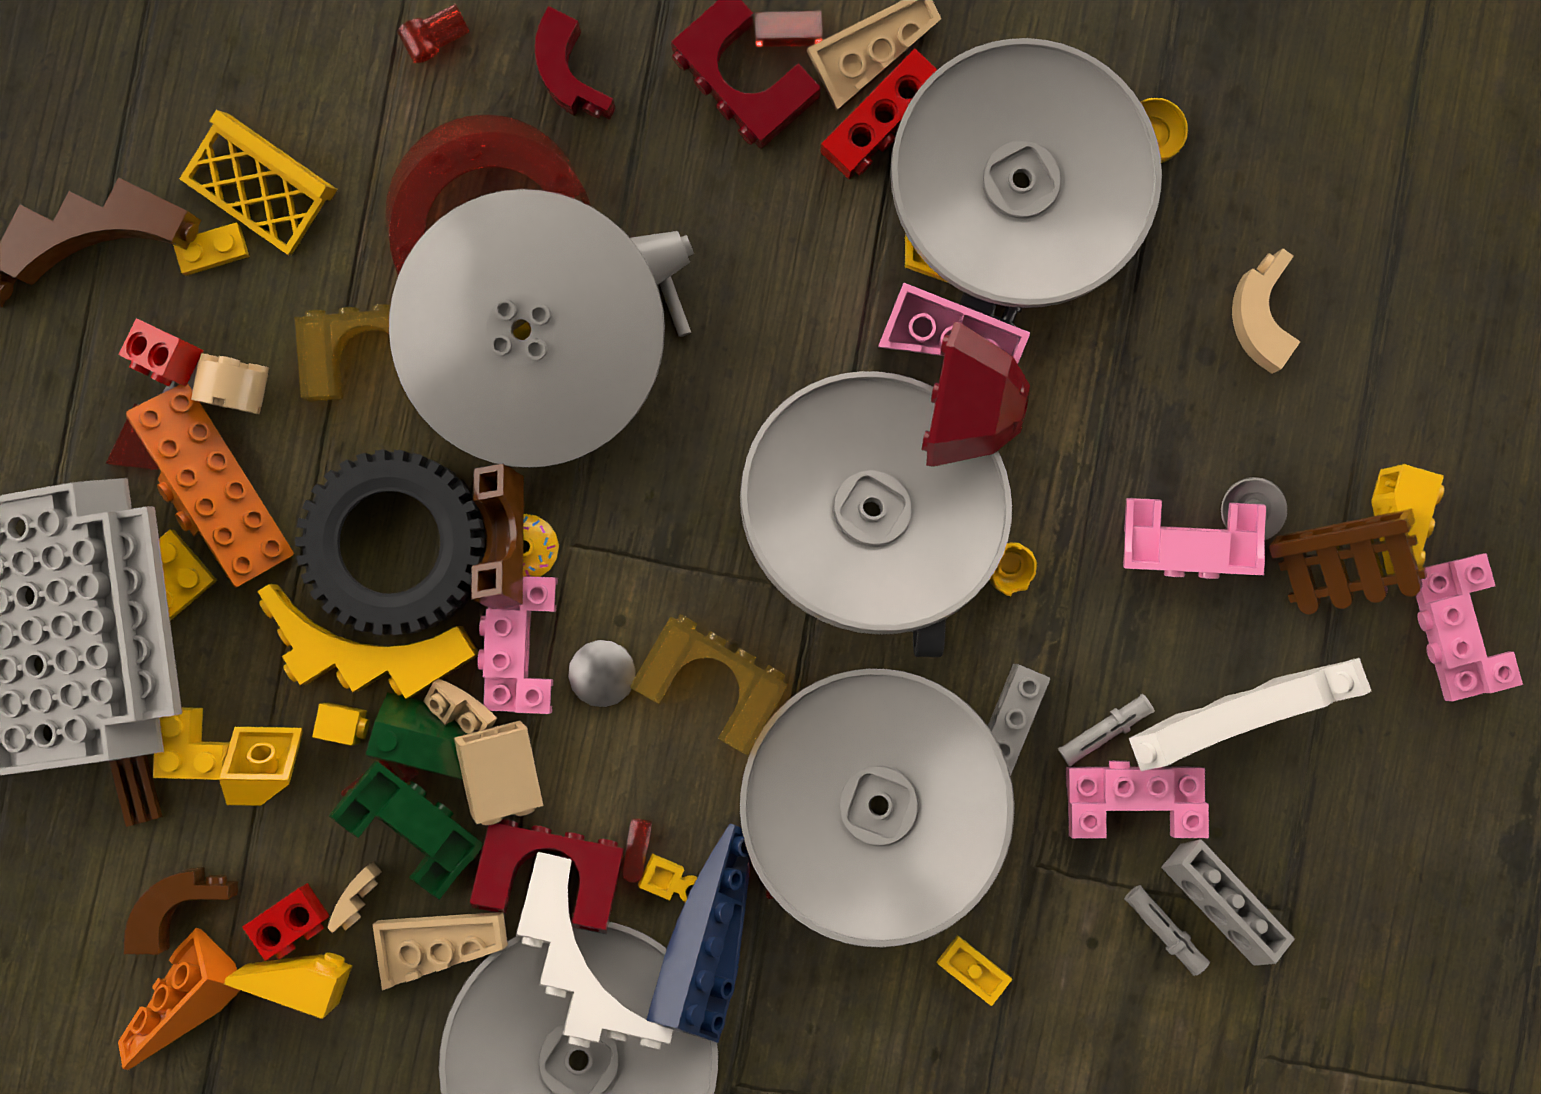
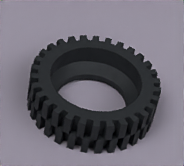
[295,450,487,635]

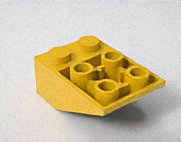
[1371,464,1444,575]

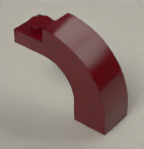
[535,6,616,120]

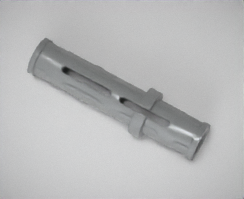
[1058,694,1155,767]
[1124,885,1210,976]

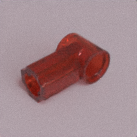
[397,4,470,63]

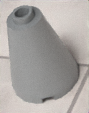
[630,231,694,285]

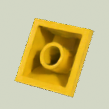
[219,727,303,806]

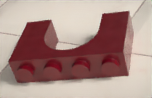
[671,0,821,149]
[470,819,624,935]

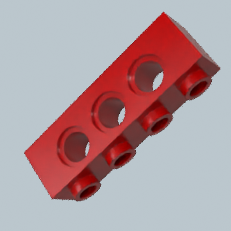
[820,49,937,179]

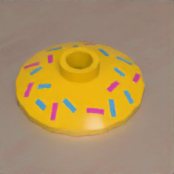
[523,514,559,577]

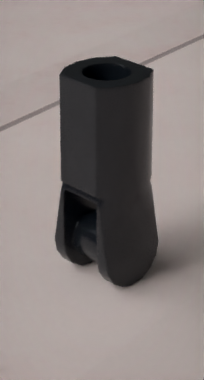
[959,292,1022,327]

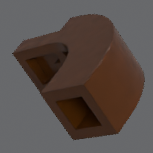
[124,867,238,954]

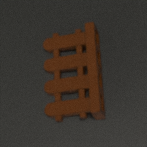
[1269,509,1428,614]

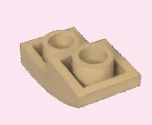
[423,679,497,734]
[328,862,382,933]

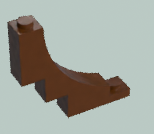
[0,177,202,308]

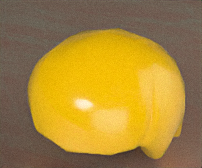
[989,543,1037,596]

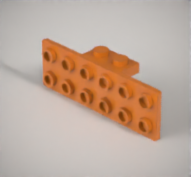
[126,384,294,588]

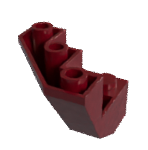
[922,322,1030,467]

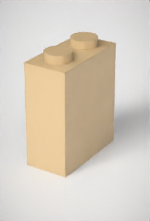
[454,721,543,825]

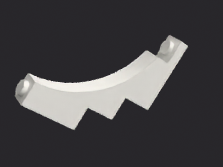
[1129,658,1371,771]

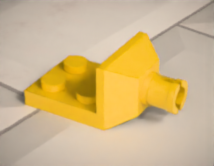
[159,529,217,621]

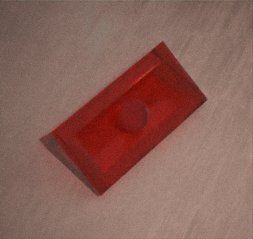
[755,11,822,47]

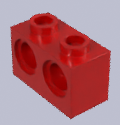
[119,318,204,387]
[242,883,330,961]

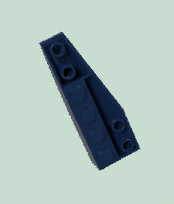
[646,824,751,1043]

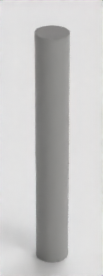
[660,276,691,337]

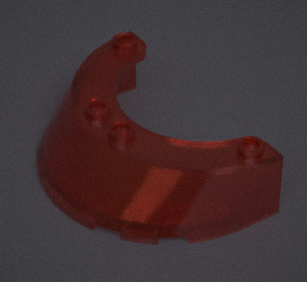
[385,115,590,275]

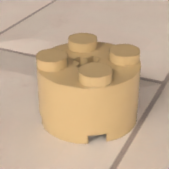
[191,353,269,414]

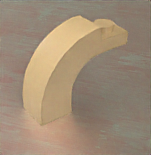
[1232,249,1300,374]

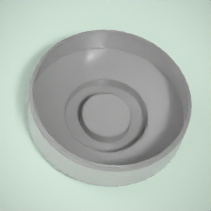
[1221,477,1287,540]

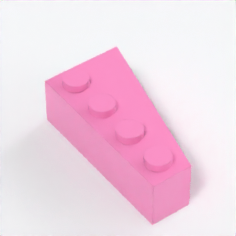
[878,283,1030,364]

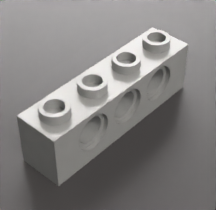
[988,664,1050,776]
[1161,839,1295,966]

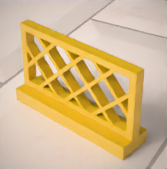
[180,110,338,255]

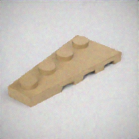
[807,0,941,111]
[372,912,508,990]

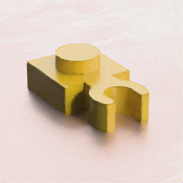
[638,854,698,902]

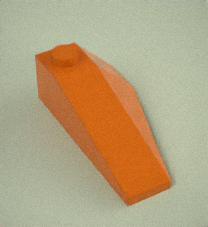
[118,928,240,1070]

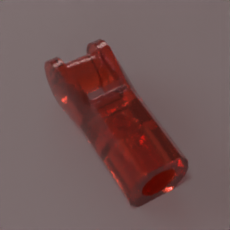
[623,818,652,882]

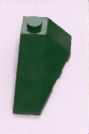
[365,692,468,780]

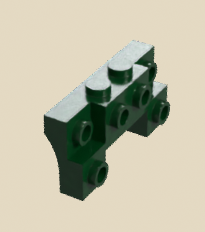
[328,761,484,900]

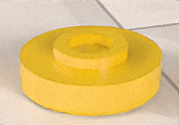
[1140,98,1188,163]

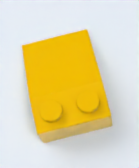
[224,953,353,1019]

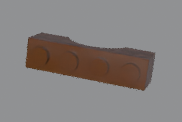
[471,463,524,609]

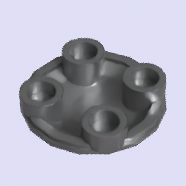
[568,640,636,707]

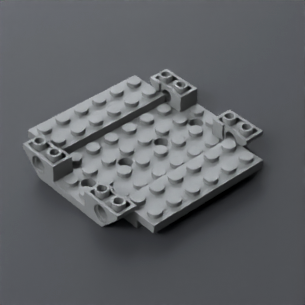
[0,478,182,775]

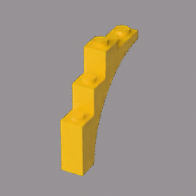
[257,584,479,699]

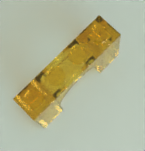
[295,304,405,402]
[630,614,788,755]

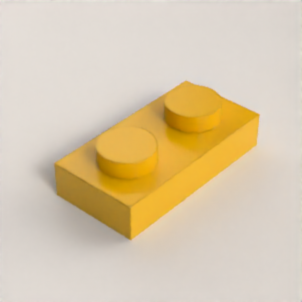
[173,222,250,276]
[937,935,1013,1006]

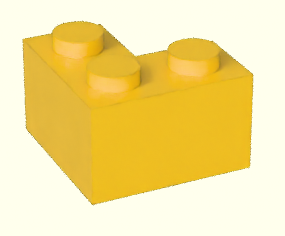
[153,707,230,780]

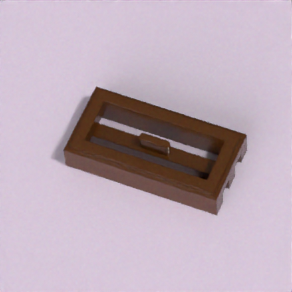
[109,754,163,827]

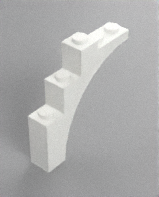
[516,852,673,1049]

